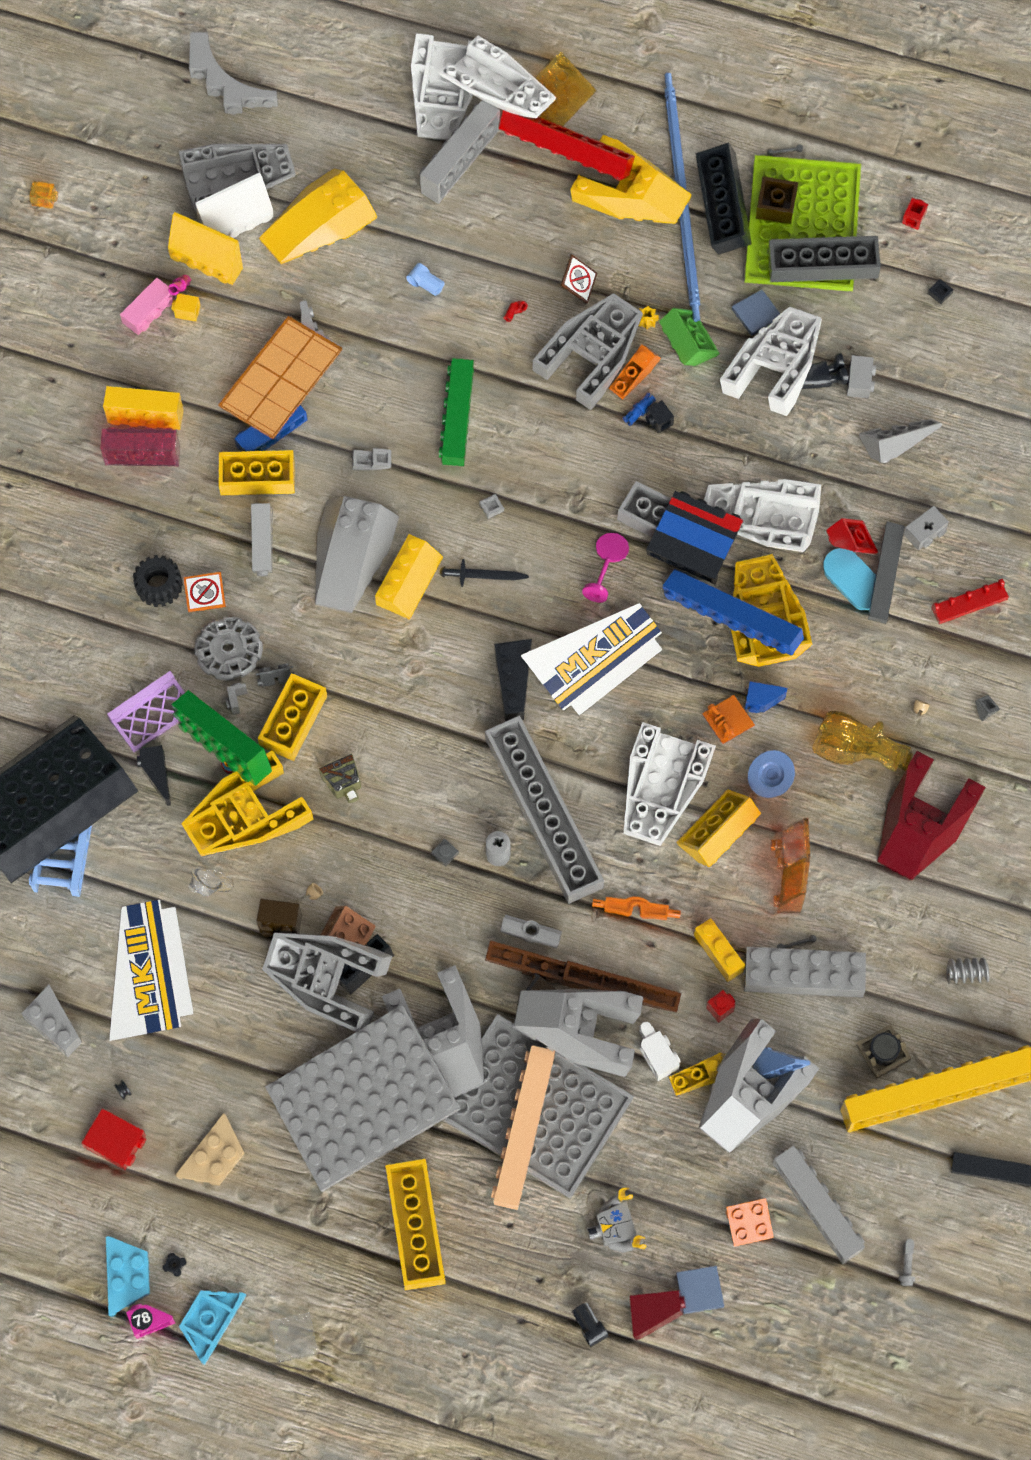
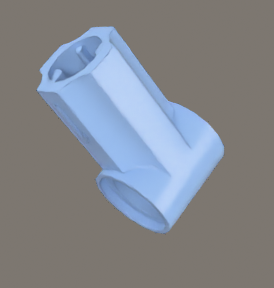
[406,263,444,296]

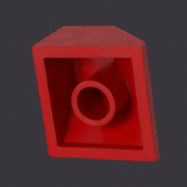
[826,518,878,554]

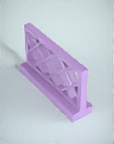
[107,671,185,753]

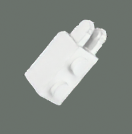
[640,1022,681,1081]

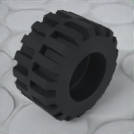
[133,555,183,607]

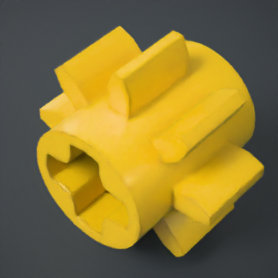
[639,306,659,330]

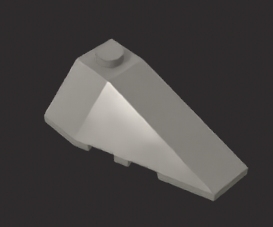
[859,419,942,463]

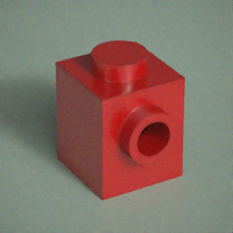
[706,990,735,1023]

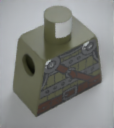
[319,754,361,803]

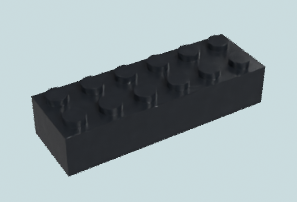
[695,142,752,255]

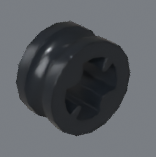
[114,1080,132,1100]

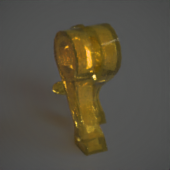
[812,711,913,772]

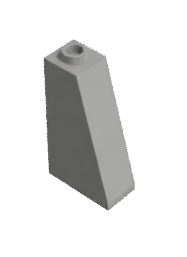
[251,503,273,576]

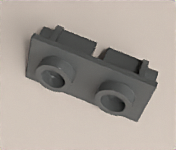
[256,663,295,688]

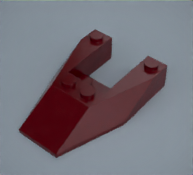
[877,751,986,881]

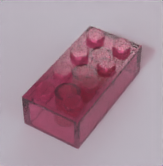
[100,427,180,467]

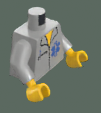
[587,1187,647,1253]

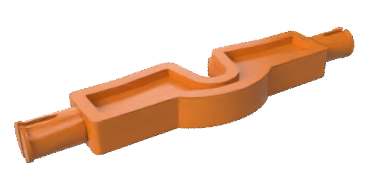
[592,897,681,920]

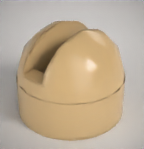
[913,700,930,715]
[306,883,323,900]

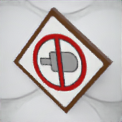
[561,254,597,304]

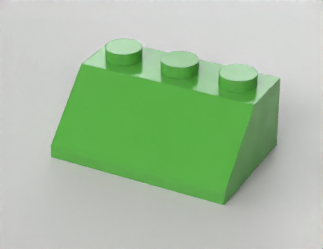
[659,308,720,366]

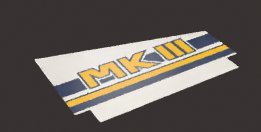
[521,604,662,715]
[109,900,193,1041]

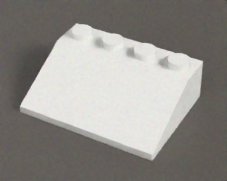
[195,173,274,238]

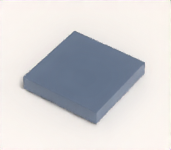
[732,290,780,336]
[676,1266,724,1314]

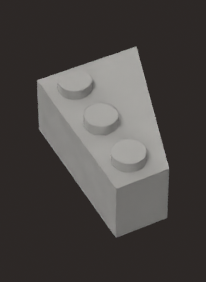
[21,985,82,1057]

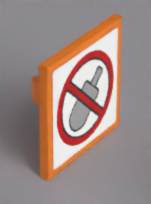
[183,572,226,613]

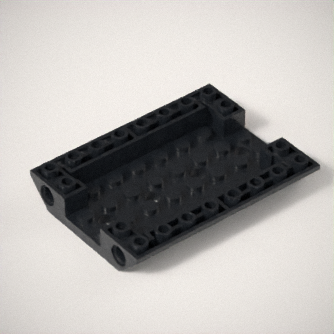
[0,715,138,883]

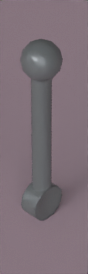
[767,145,803,156]
[777,935,817,949]

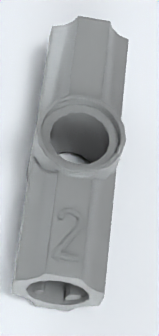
[500,915,562,949]

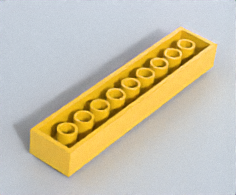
[840,1045,1031,1133]

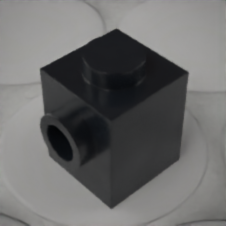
[645,400,674,434]

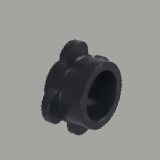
[162,1253,187,1277]

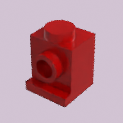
[902,198,929,230]

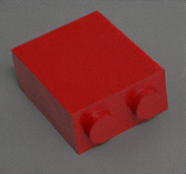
[81,1108,146,1170]

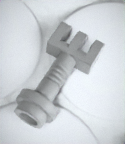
[899,1239,915,1286]

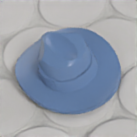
[748,750,795,798]

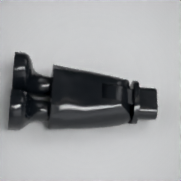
[802,353,849,389]

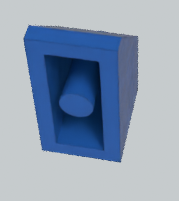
[745,681,788,713]

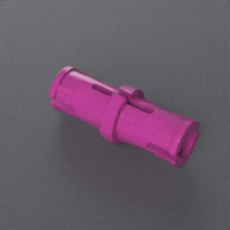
[168,275,191,295]

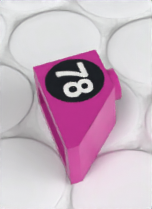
[126,1304,175,1339]

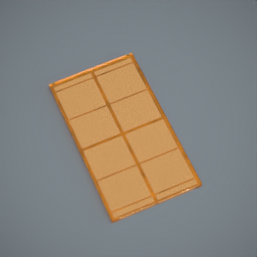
[218,316,343,439]

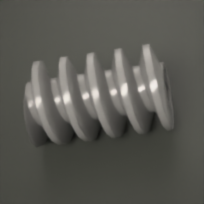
[486,831,511,867]
[946,957,989,984]

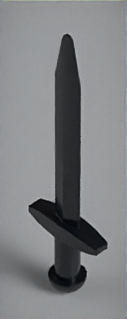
[440,559,529,587]

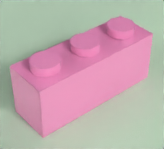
[120,278,175,335]

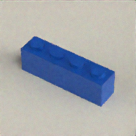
[234,405,307,452]

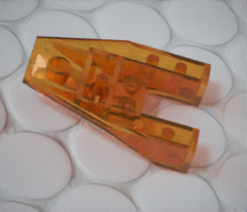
[770,818,810,913]

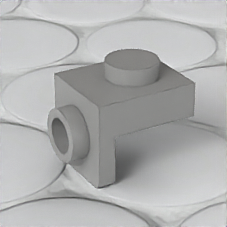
[225,683,247,715]

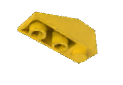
[669,1053,726,1096]

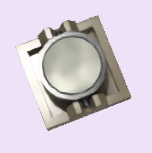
[856,1024,911,1079]

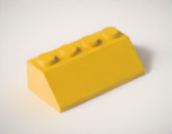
[375,534,443,620]
[676,789,761,867]

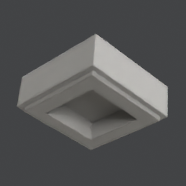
[479,494,504,519]

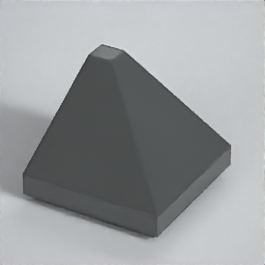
[975,695,1000,721]

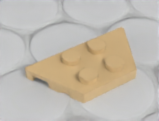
[175,1113,244,1186]

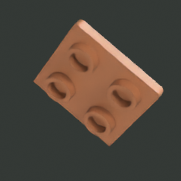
[320,906,376,945]

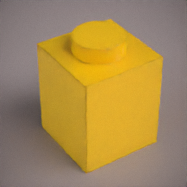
[172,293,201,322]

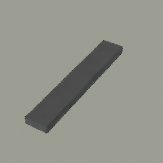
[868,521,905,624]

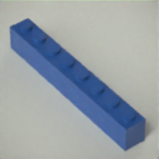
[662,569,804,656]

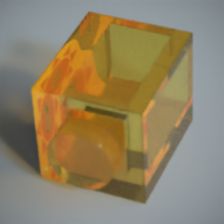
[29,181,58,209]

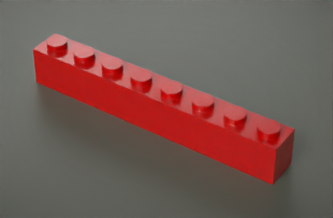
[499,110,635,180]

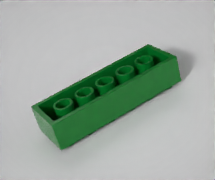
[171,690,272,786]

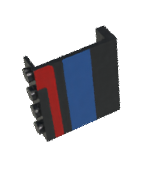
[646,491,744,584]

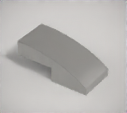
[352,448,391,470]

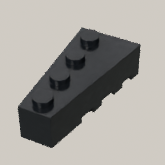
[494,639,532,722]

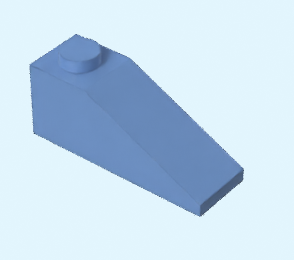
[753,1047,810,1080]

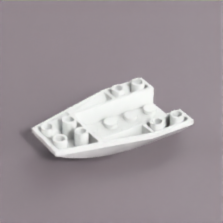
[438,36,556,118]
[624,722,716,846]

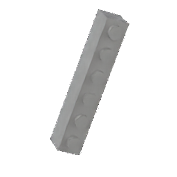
[772,1146,865,1264]

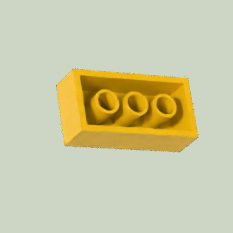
[103,386,184,430]
[219,450,295,495]
[258,673,327,761]

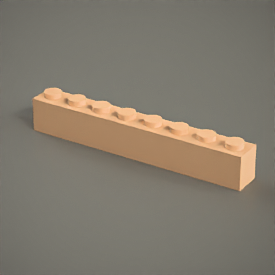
[491,1045,555,1210]

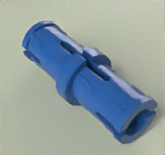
[623,393,656,426]

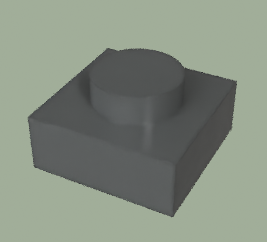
[431,839,459,867]

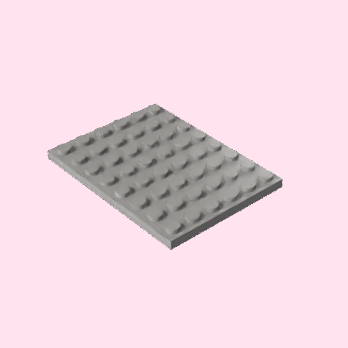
[265,1004,461,1192]
[442,1014,634,1199]

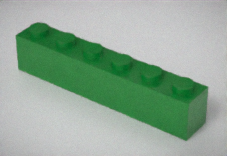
[439,358,474,466]

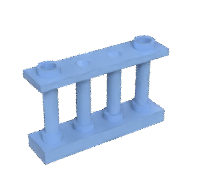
[29,825,92,897]

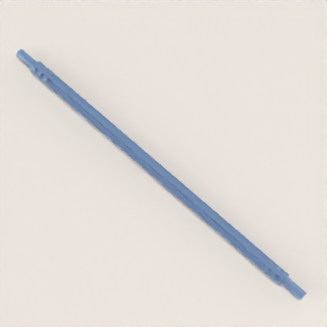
[664,73,700,322]

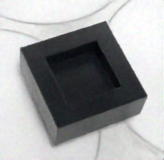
[927,279,954,304]

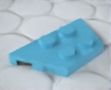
[106,1236,150,1316]
[179,1291,246,1365]

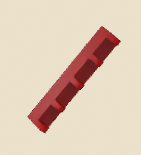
[931,579,1009,624]

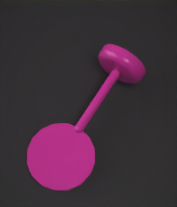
[582,533,629,603]

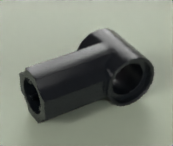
[572,1302,609,1347]

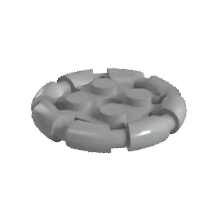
[194,617,263,681]

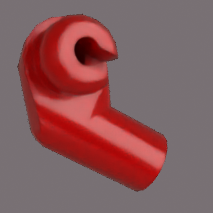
[503,301,528,322]

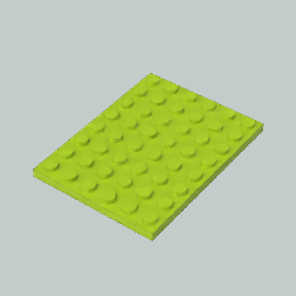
[745,155,861,292]

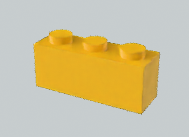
[694,918,745,982]

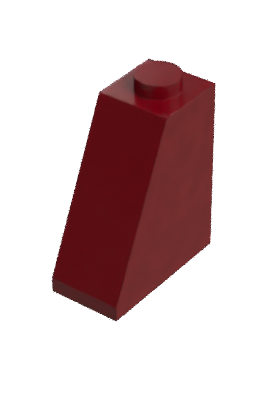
[630,1290,686,1340]

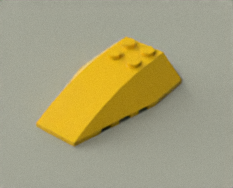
[259,168,377,264]
[731,554,812,667]

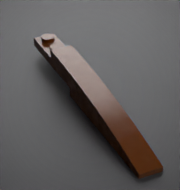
[484,940,682,1013]

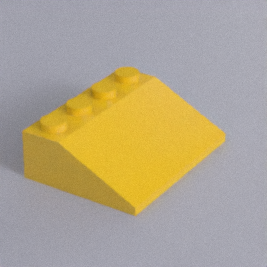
[168,212,243,285]

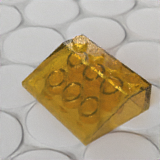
[534,52,597,126]

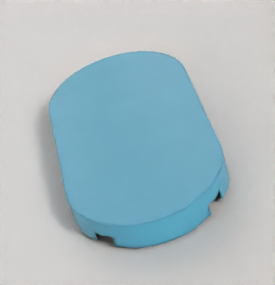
[823,548,876,611]

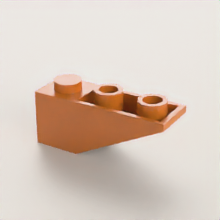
[609,345,661,399]

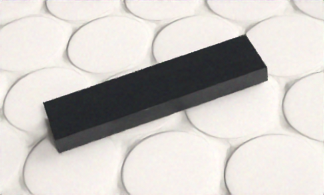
[951,1152,1031,1187]

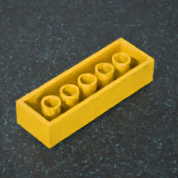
[385,1159,446,1291]

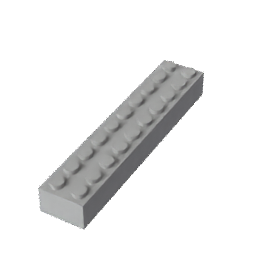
[485,716,604,904]

